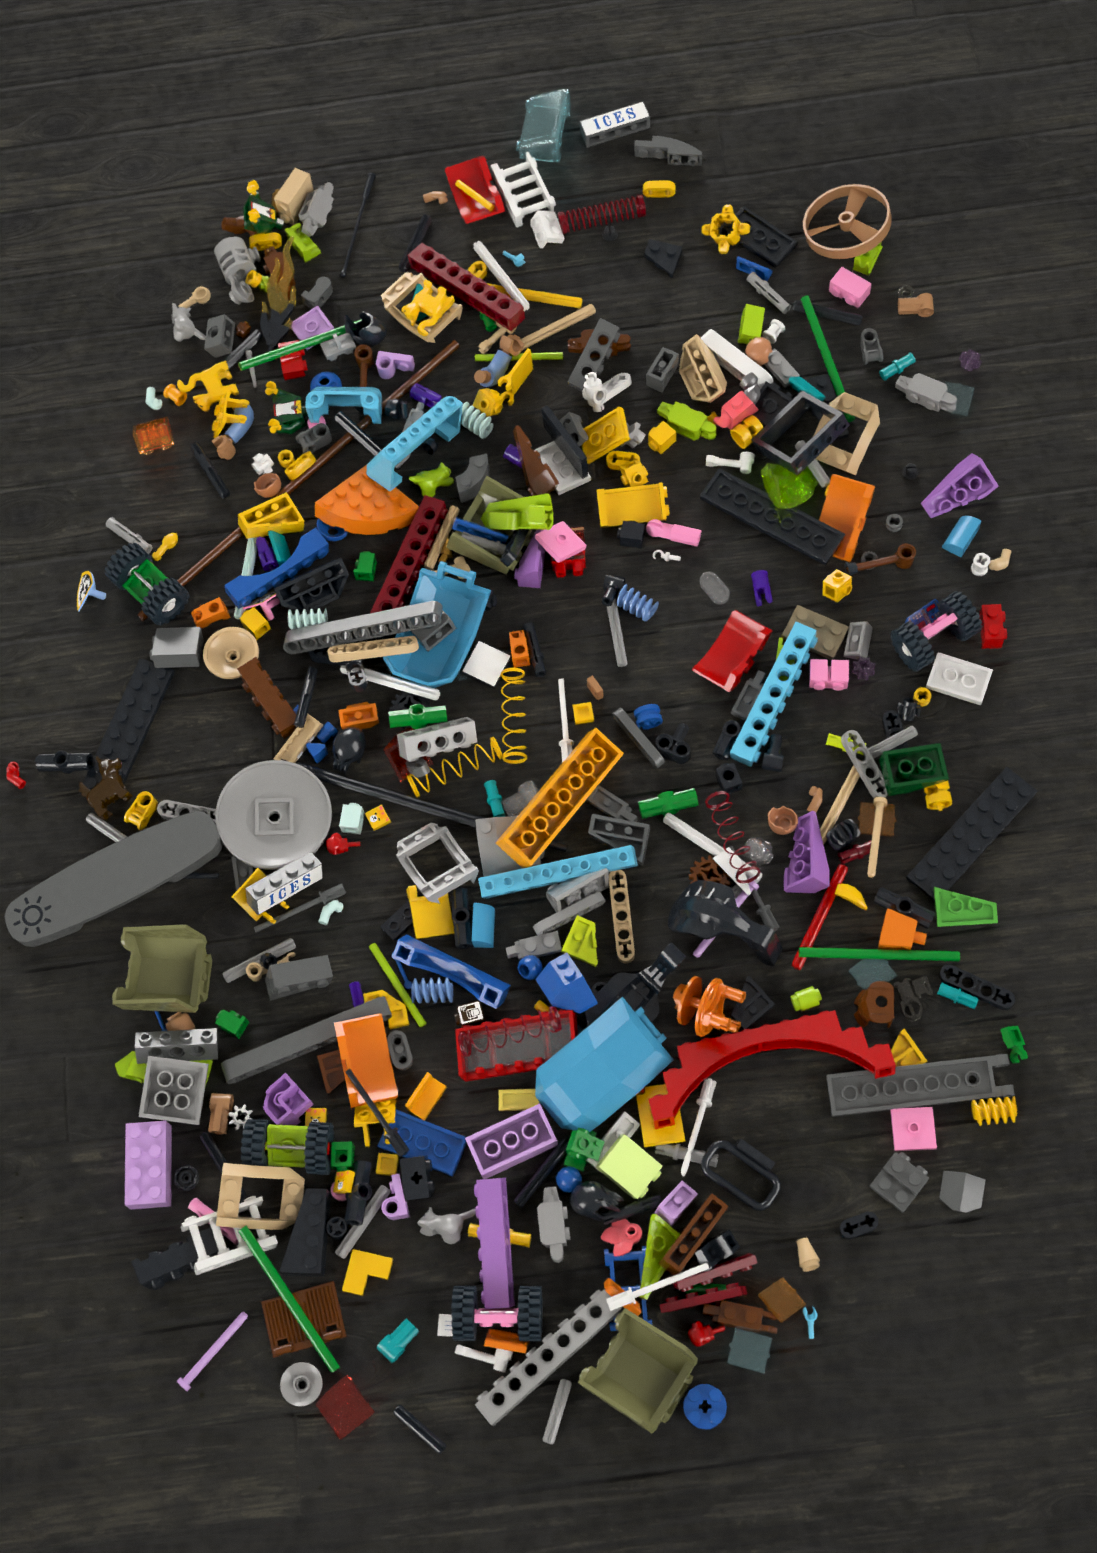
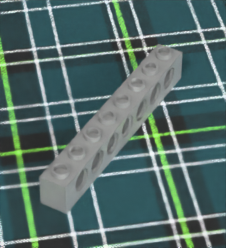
[475,1289,623,1426]

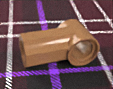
[898,293,934,317]
[208,1093,234,1135]

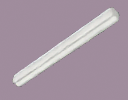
[473,241,530,311]
[340,665,440,700]
[663,813,762,883]

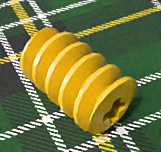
[972,1096,1017,1126]

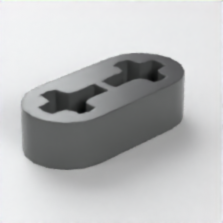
[406,757,430,778]

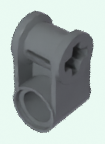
[860,328,883,365]
[296,423,332,453]

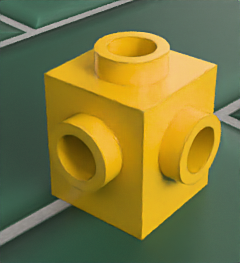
[473,388,504,417]
[619,459,648,487]
[823,569,852,603]

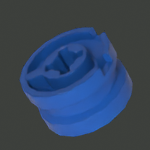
[634,704,663,729]

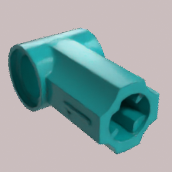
[377,1318,420,1363]

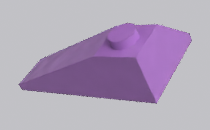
[921,453,999,518]
[514,530,546,588]
[784,811,830,893]

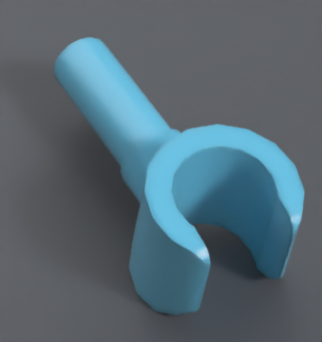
[503,251,525,267]
[803,1307,817,1339]

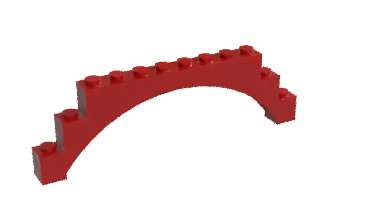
[648,1010,896,1130]

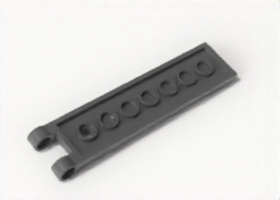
[826,1054,1015,1117]

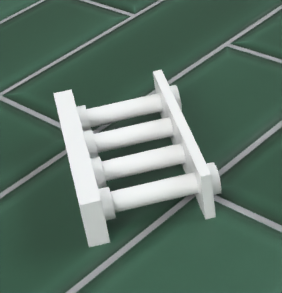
[491,152,556,228]
[181,1196,278,1275]

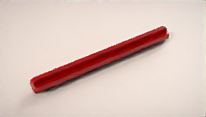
[792,864,848,970]

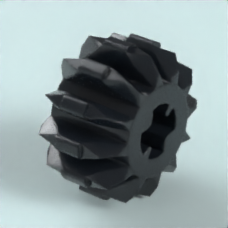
[826,819,861,850]

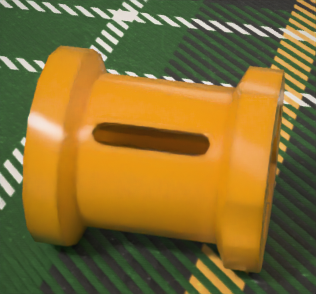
[163,384,187,406]

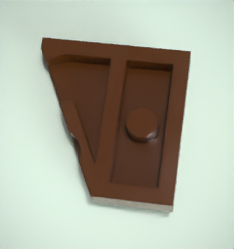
[317,1050,345,1093]

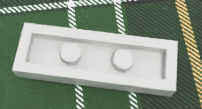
[586,1111,641,1173]

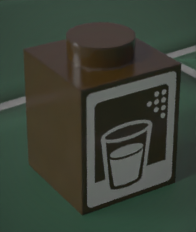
[454,1000,485,1027]

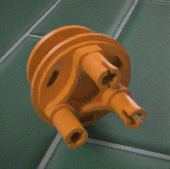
[673,976,746,1037]

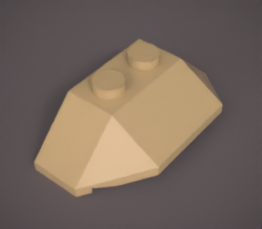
[679,334,727,403]

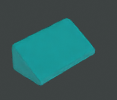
[789,377,826,401]
[268,531,291,567]

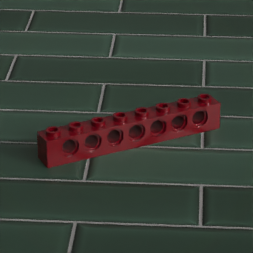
[408,243,525,331]
[370,495,448,613]

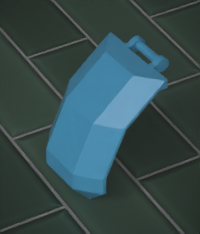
[383,561,491,688]
[535,997,674,1132]

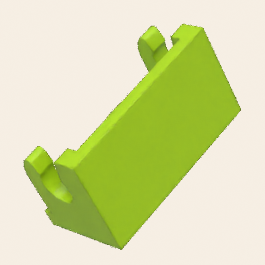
[285,223,321,262]
[853,243,882,275]
[738,304,765,344]

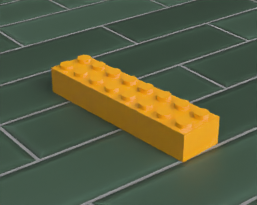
[495,728,624,868]

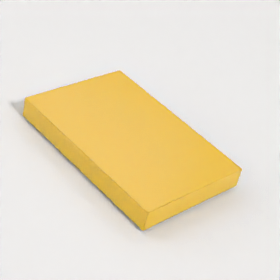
[581,407,630,464]
[636,1084,685,1147]

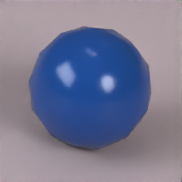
[518,955,543,980]
[556,1166,582,1193]

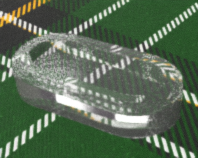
[700,572,730,604]

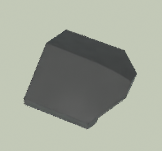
[939,1171,985,1213]

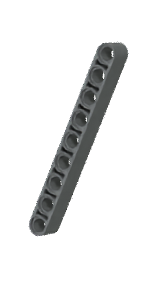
[283,601,443,654]
[221,997,392,1084]

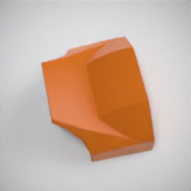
[338,702,379,729]

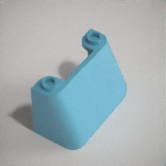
[306,387,382,424]

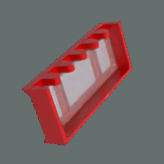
[455,1009,578,1082]

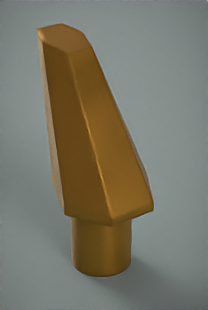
[438,538,452,563]

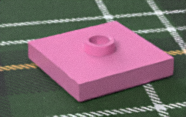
[535,521,587,563]
[890,1107,937,1151]

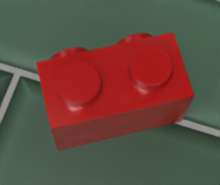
[979,604,1007,649]

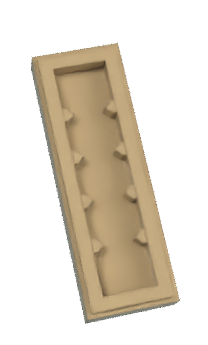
[274,713,324,763]

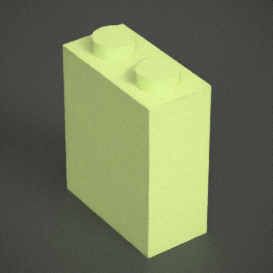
[596,1134,662,1199]

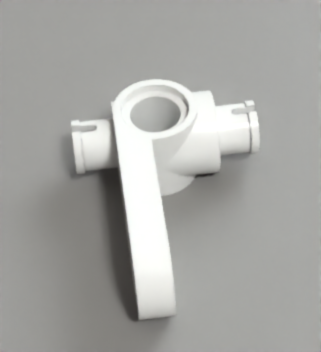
[583,372,632,412]

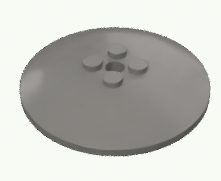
[215,760,332,870]

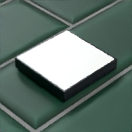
[461,640,512,689]

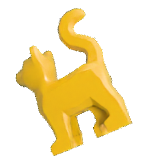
[402,280,455,336]
[177,360,239,412]

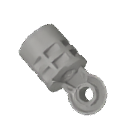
[214,237,256,304]

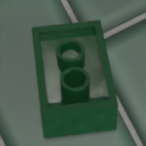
[879,743,949,796]

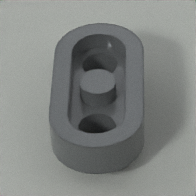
[387,1030,413,1071]

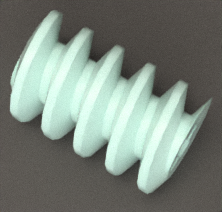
[461,402,493,439]
[288,608,328,630]

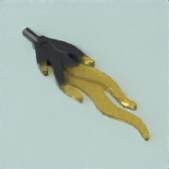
[260,236,296,361]

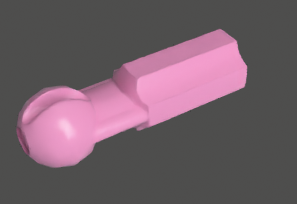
[646,519,701,546]

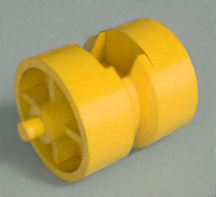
[924,781,952,811]

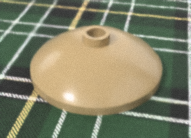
[203,627,259,679]

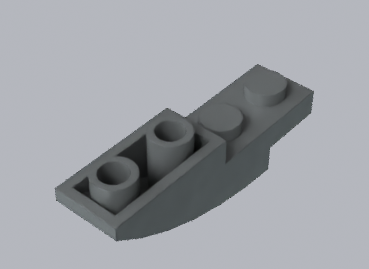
[634,136,702,166]

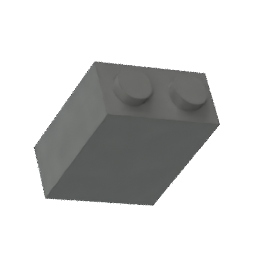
[150,627,204,668]

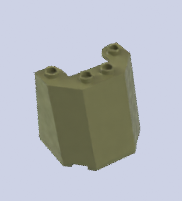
[446,476,533,574]
[112,925,212,1013]
[578,1308,698,1434]

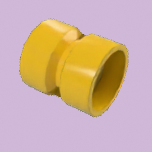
[730,415,764,449]

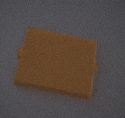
[858,802,896,836]
[758,1277,806,1323]

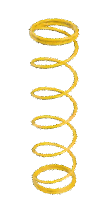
[501,668,527,764]
[407,737,503,798]

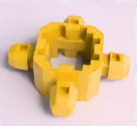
[701,205,750,254]

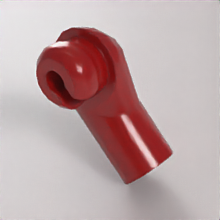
[7,762,26,789]

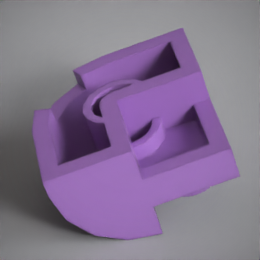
[263,1073,314,1126]

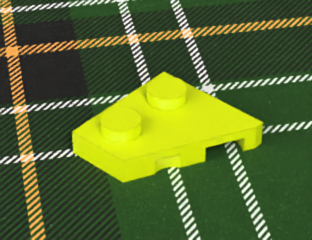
[561,915,598,967]

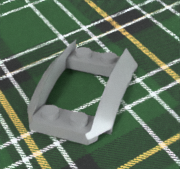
[396,823,479,904]

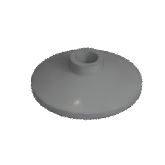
[280,1362,323,1407]

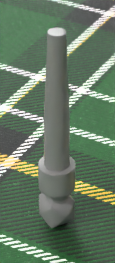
[245,350,257,388]

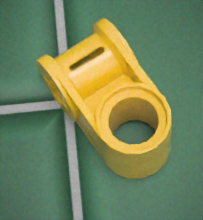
[124,791,158,830]

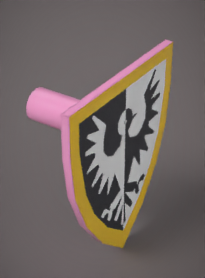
[243,590,280,621]

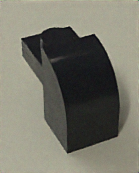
[695,1229,740,1272]

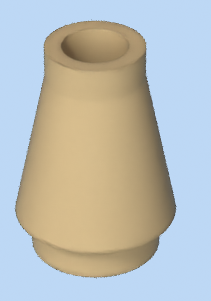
[796,1238,820,1272]

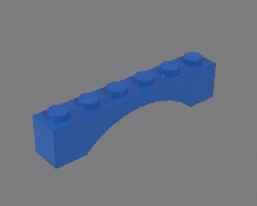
[225,528,329,609]
[392,935,511,1009]

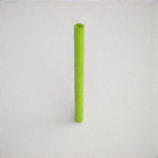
[475,352,563,361]
[369,943,426,1027]

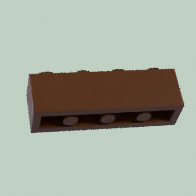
[658,1193,729,1276]

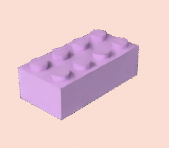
[465,1104,558,1179]
[125,1121,172,1209]

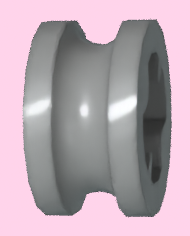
[248,246,260,264]

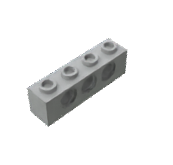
[397,717,477,761]

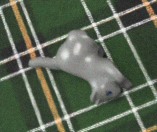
[172,303,206,342]
[417,1207,476,1244]

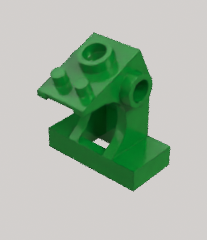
[564,1128,605,1172]

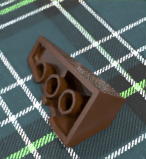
[513,425,559,496]

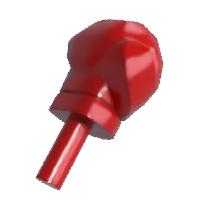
[326,833,360,855]
[688,1321,725,1347]

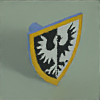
[77,571,106,611]

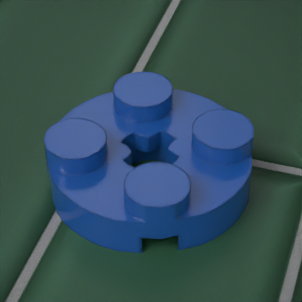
[683,1384,727,1430]

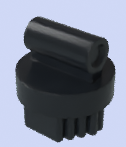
[385,399,408,419]

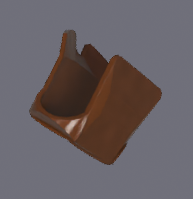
[854,981,894,1029]

